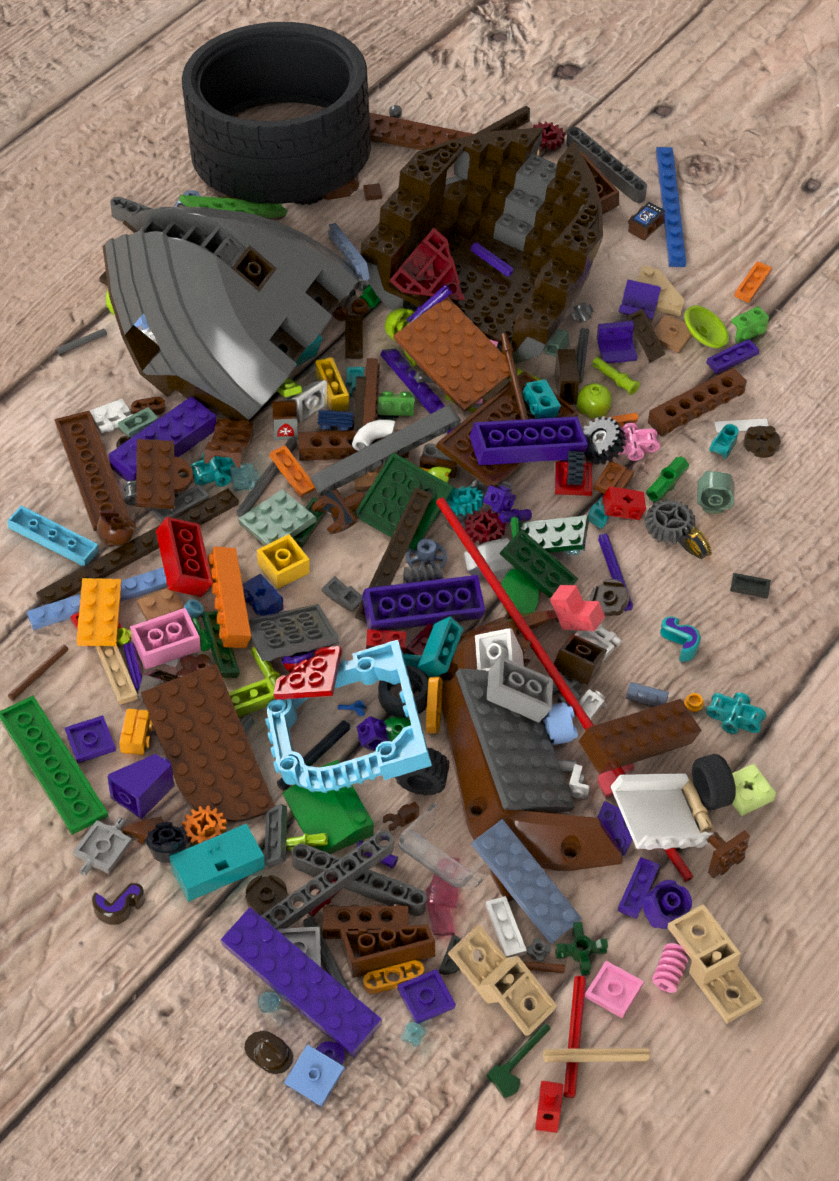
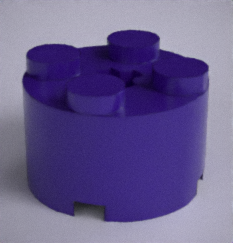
[642,880,692,929]

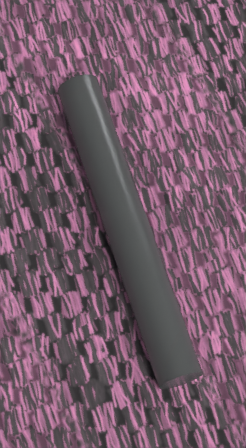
[56,328,107,355]

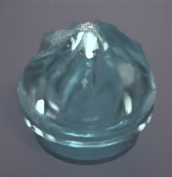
[258,991,280,1013]

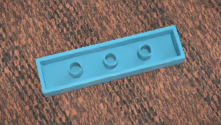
[7,505,99,567]

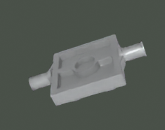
[73,817,132,876]

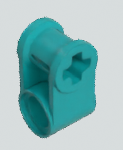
[709,424,739,459]

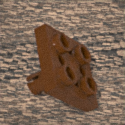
[707,830,750,878]

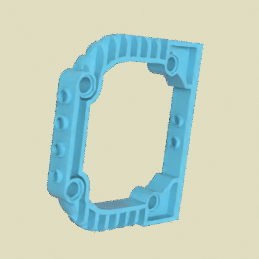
[265,640,432,793]

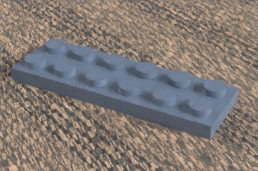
[471,819,582,944]

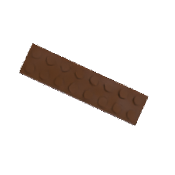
[363,358,380,426]

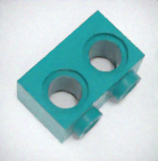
[522,379,561,419]

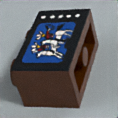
[628,202,665,241]

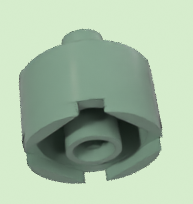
[697,471,735,514]

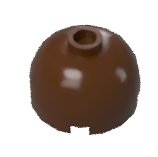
[97,511,136,547]

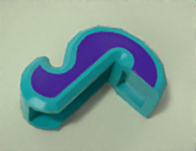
[660,616,701,662]

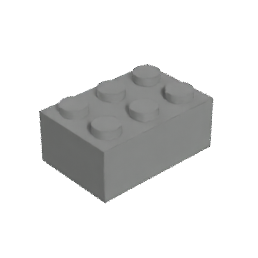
[487,657,553,722]

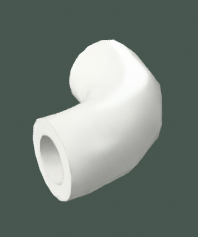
[352,420,396,451]

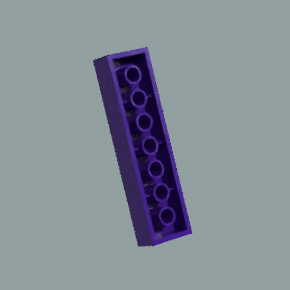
[220,907,382,1058]

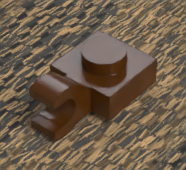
[383,802,419,831]

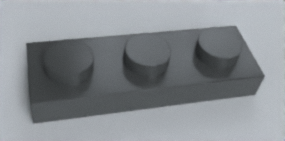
[152,484,209,523]
[264,804,287,867]

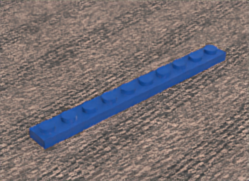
[656,147,686,267]

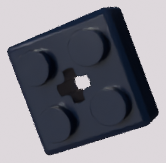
[317,410,354,431]

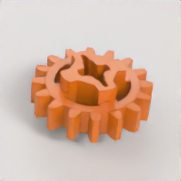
[182,806,227,847]

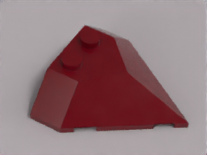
[389,228,465,301]

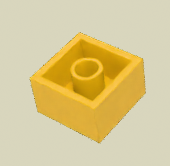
[257,534,310,589]

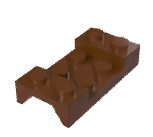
[204,418,254,467]

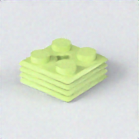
[732,764,776,816]

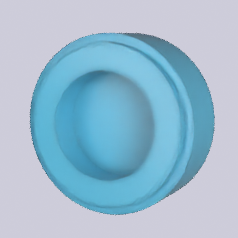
[184,599,204,618]

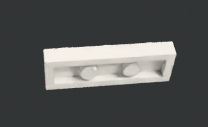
[485,896,527,958]

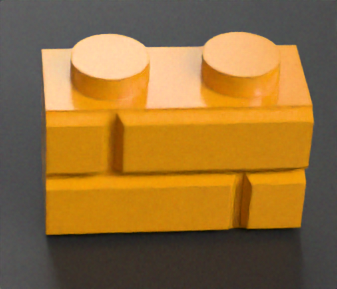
[119,709,154,755]

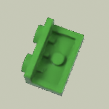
[731,306,769,344]
[378,391,414,416]

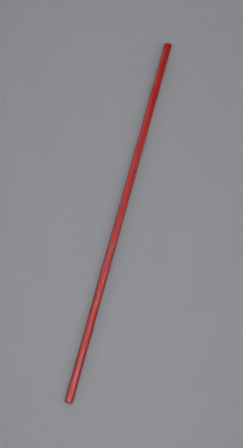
[436,497,694,882]

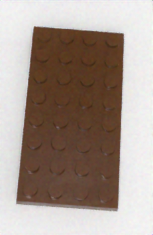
[436,371,579,487]

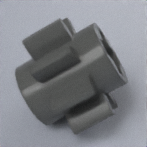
[571,302,594,323]

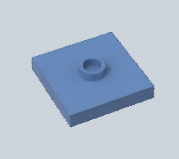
[284,1044,345,1107]

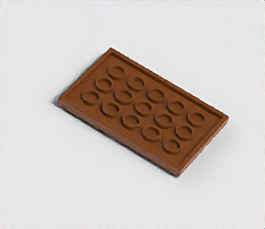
[393,297,518,413]

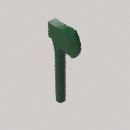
[486,1023,551,1098]

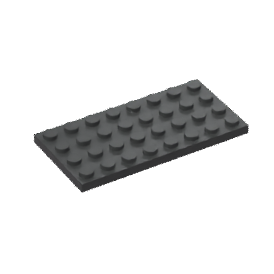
[456,668,575,812]

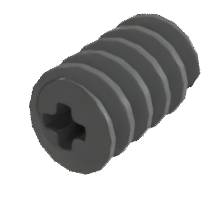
[403,563,444,584]

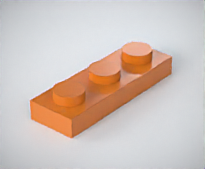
[734,261,772,303]
[269,445,316,498]

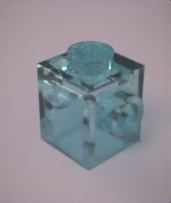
[230,463,259,492]

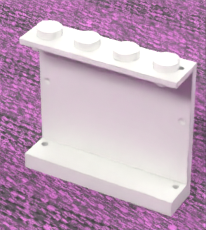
[610,774,714,850]

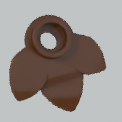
[176,654,211,677]

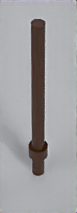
[501,333,528,420]

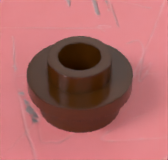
[351,298,369,315]

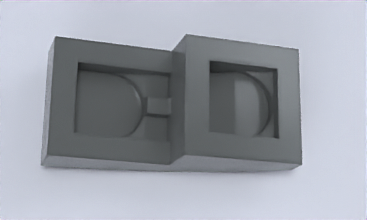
[321,576,362,612]

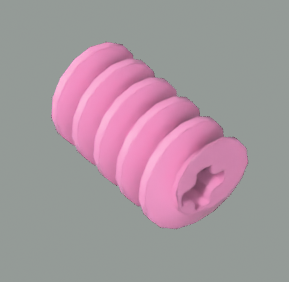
[652,943,688,993]

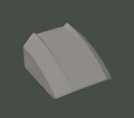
[464,538,514,580]

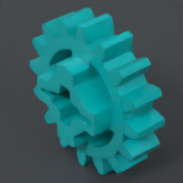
[447,486,484,516]

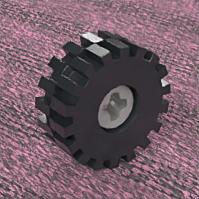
[583,416,627,465]

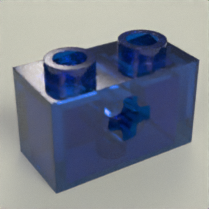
[242,573,284,617]

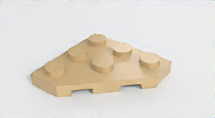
[637,265,685,317]

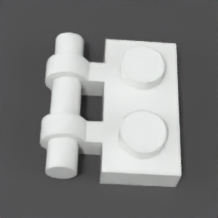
[90,399,133,433]
[575,624,622,661]

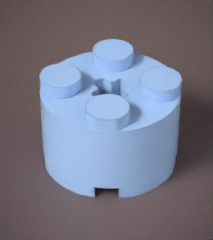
[542,702,578,746]

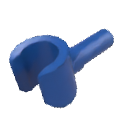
[338,700,367,716]

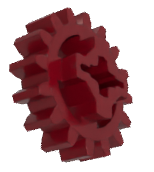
[533,121,565,150]
[465,509,506,545]

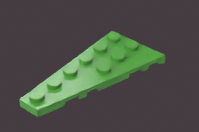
[179,195,288,218]

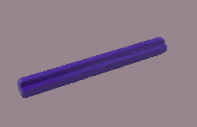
[598,533,633,611]

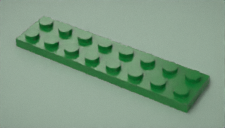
[0,695,109,835]

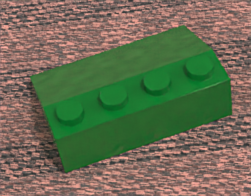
[282,760,374,854]

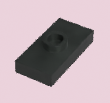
[730,573,771,599]

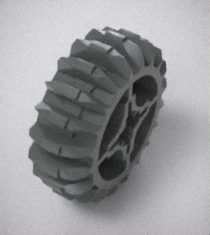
[645,499,696,545]

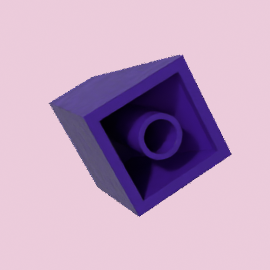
[107,754,174,820]

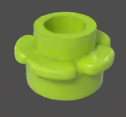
[117,628,131,646]

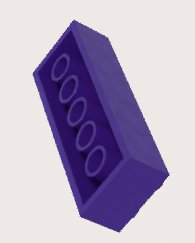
[109,396,216,482]
[469,417,588,465]
[362,575,485,630]

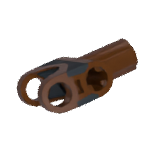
[311,489,365,535]

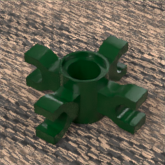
[555,922,608,976]

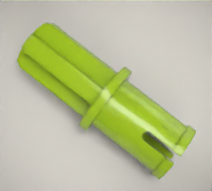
[286,833,328,851]

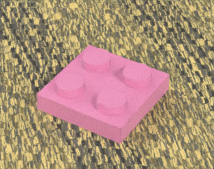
[585,961,644,1019]

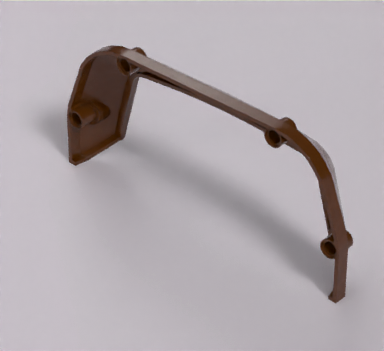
[436,610,623,871]

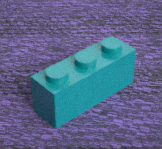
[418,616,464,677]

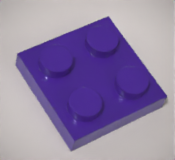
[64,715,116,764]
[397,969,456,1025]

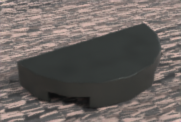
[439,934,461,975]

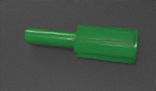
[192,617,211,652]

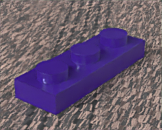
[706,339,759,374]
[617,857,660,919]

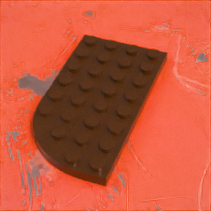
[141,663,275,822]

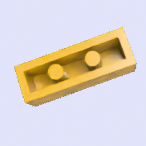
[315,357,349,411]

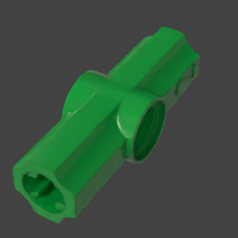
[646,456,689,502]

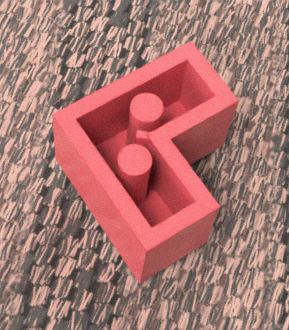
[550,585,605,631]

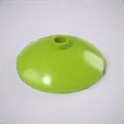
[684,305,729,348]

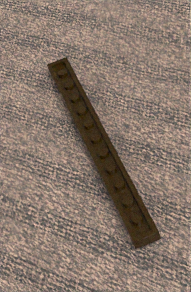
[36,488,239,605]

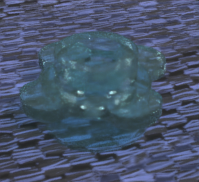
[401,1022,426,1046]

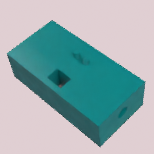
[170,824,265,902]

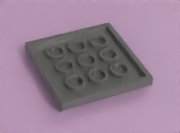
[248,604,339,661]

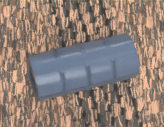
[626,682,669,707]

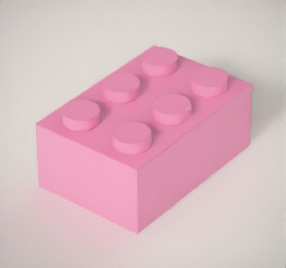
[130,608,201,670]

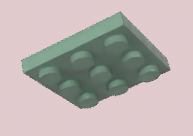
[238,489,316,546]

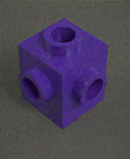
[483,485,516,513]
[356,716,389,751]

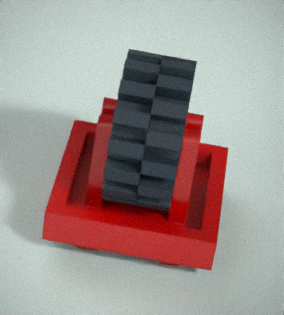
[555,451,592,496]

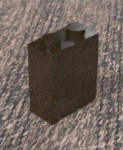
[554,349,579,405]

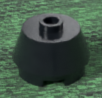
[146,822,188,863]

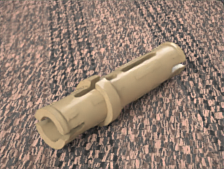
[682,777,714,833]

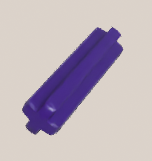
[471,243,514,277]
[124,642,142,693]

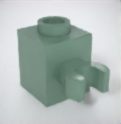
[544,329,570,357]

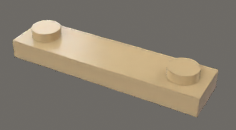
[95,646,138,705]

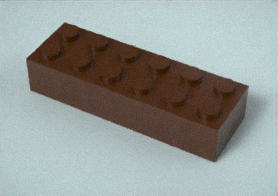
[579,699,702,774]

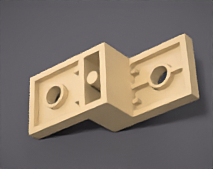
[667,904,763,1024]
[448,925,558,1036]

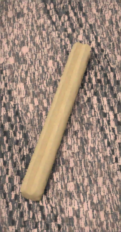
[543,1048,650,1062]

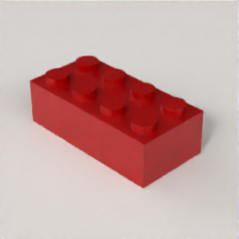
[156,517,213,597]

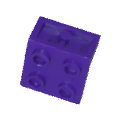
[618,280,661,321]
[596,321,638,363]
[597,801,633,856]

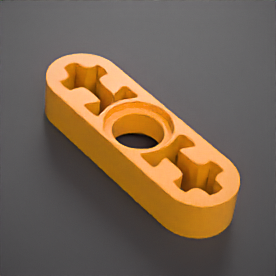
[426,677,443,734]
[363,960,424,994]

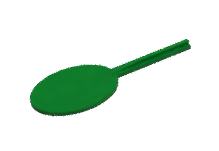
[501,517,539,614]

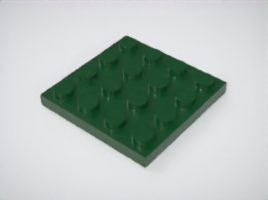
[355,452,455,551]

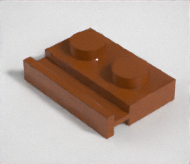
[594,461,634,494]

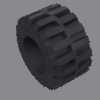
[395,748,450,795]

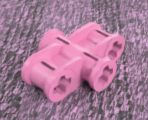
[618,423,660,461]

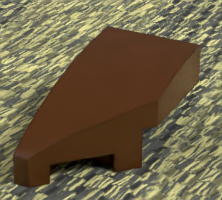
[122,817,164,844]

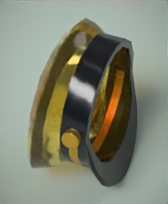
[679,526,712,559]

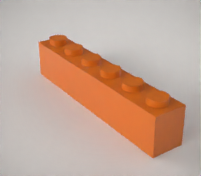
[208,546,251,649]

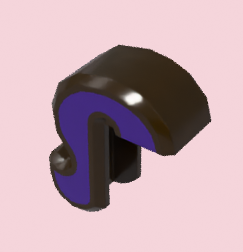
[92,883,145,925]

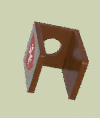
[272,401,298,441]

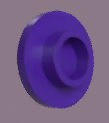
[316,1041,345,1065]

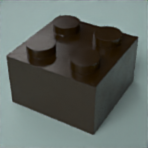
[554,634,607,685]

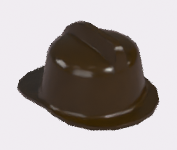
[244,1031,293,1074]

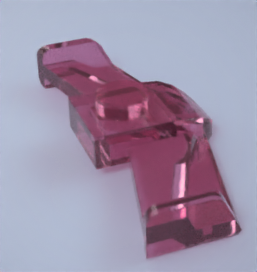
[426,857,460,936]

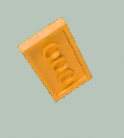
[76,578,122,646]

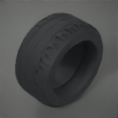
[378,665,429,718]
[692,754,736,810]

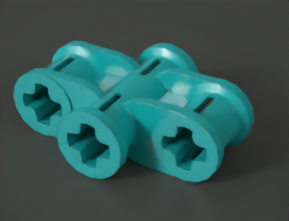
[190,454,245,487]
[706,692,767,734]

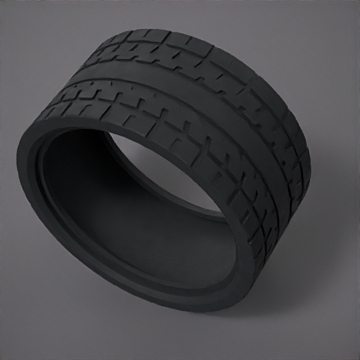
[182,22,371,204]

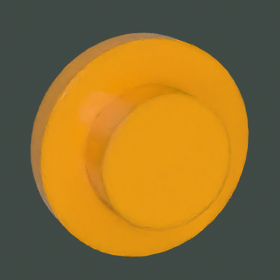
[684,693,704,712]

